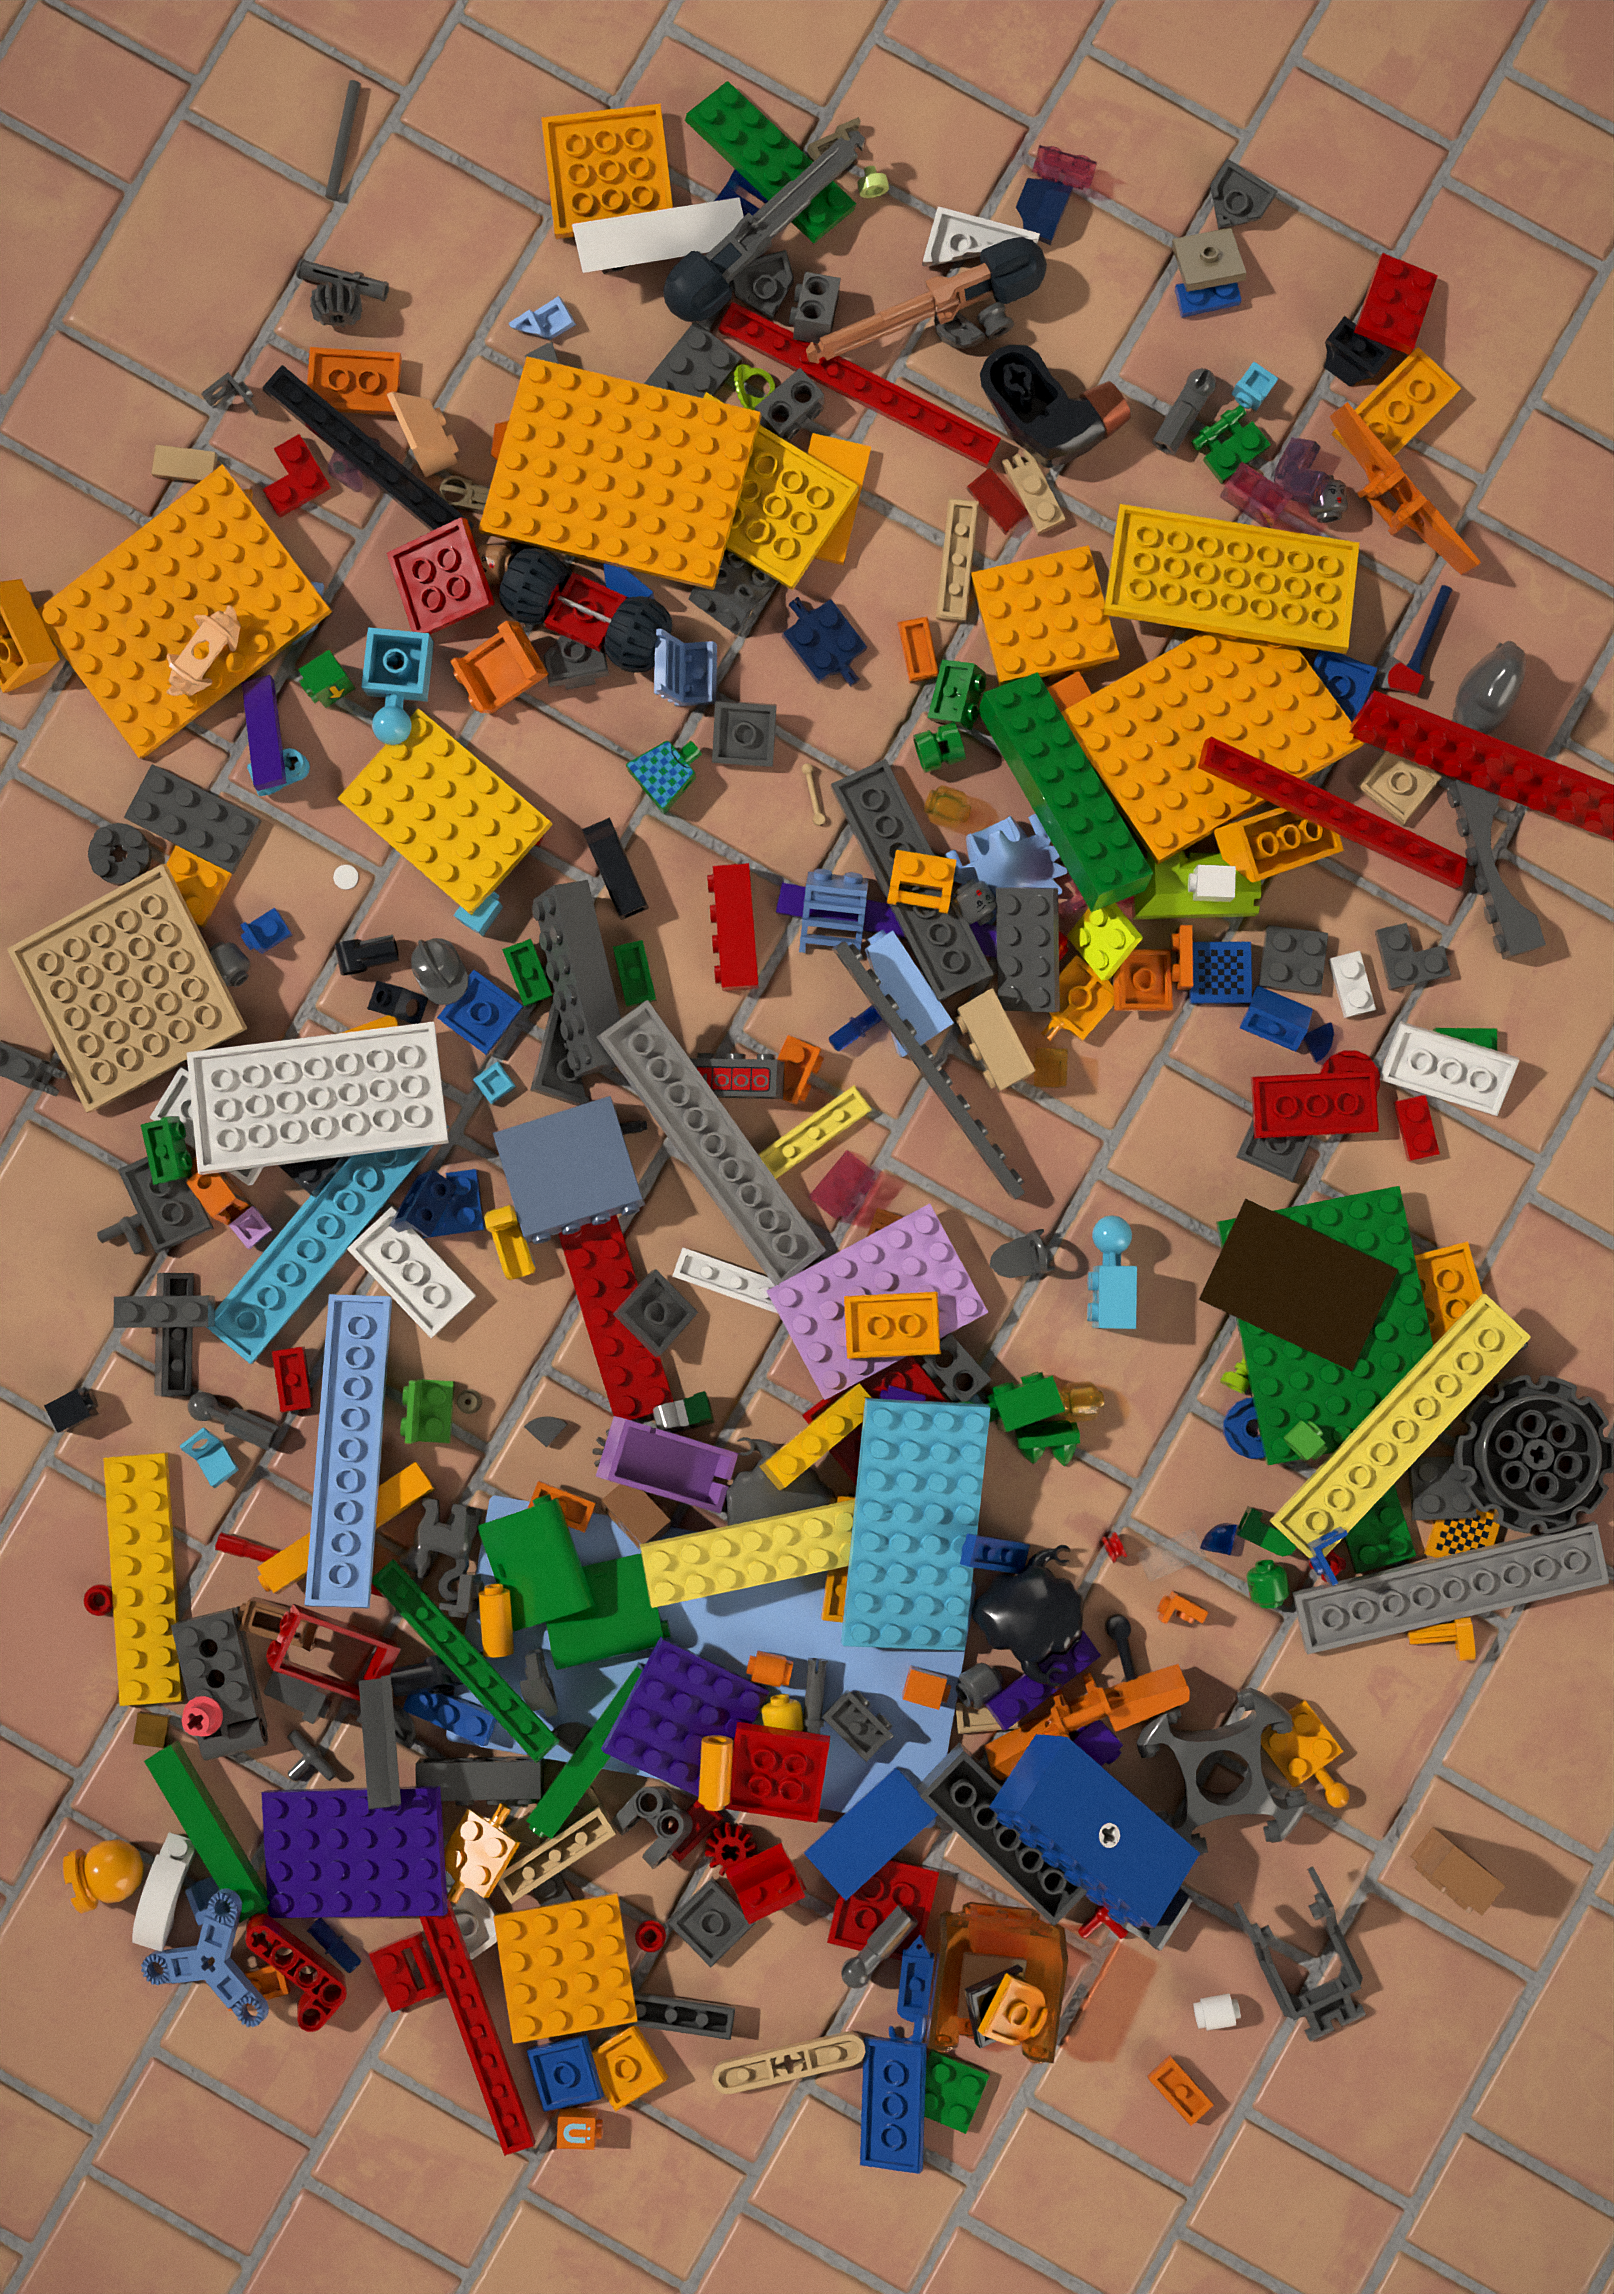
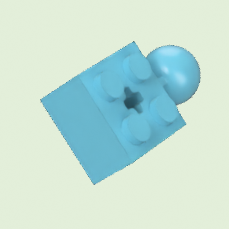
[361,627,434,745]
[1087,1215,1137,1329]

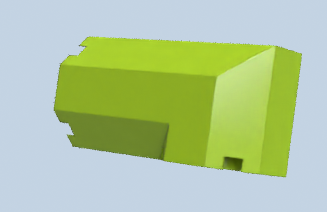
[1132,851,1261,919]

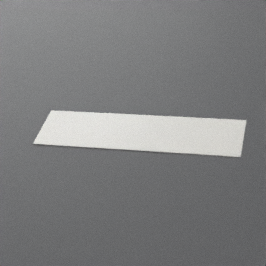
[572,198,744,273]

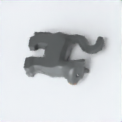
[400,1497,483,1602]

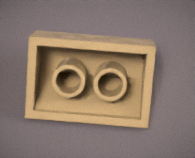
[954,988,1035,1092]

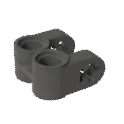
[611,1786,693,1869]

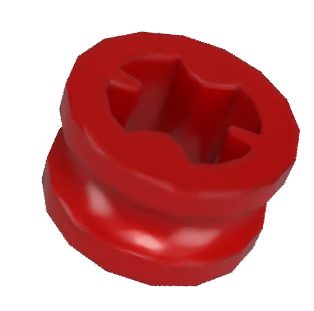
[1101,1532,1127,1563]

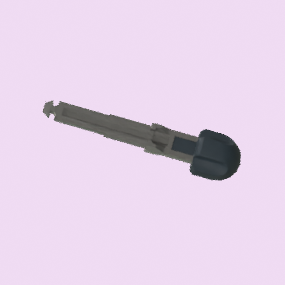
[663,131,865,322]

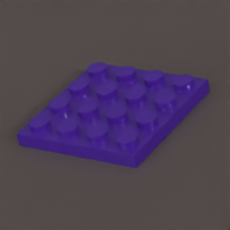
[601,1637,770,1796]

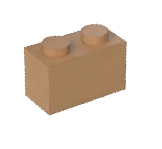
[601,1484,671,1551]

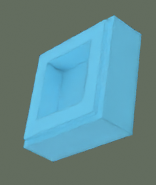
[473,1061,516,1105]

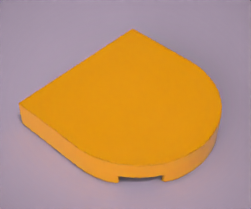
[977,1973,1048,2046]

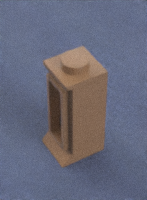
[237,1597,320,1652]

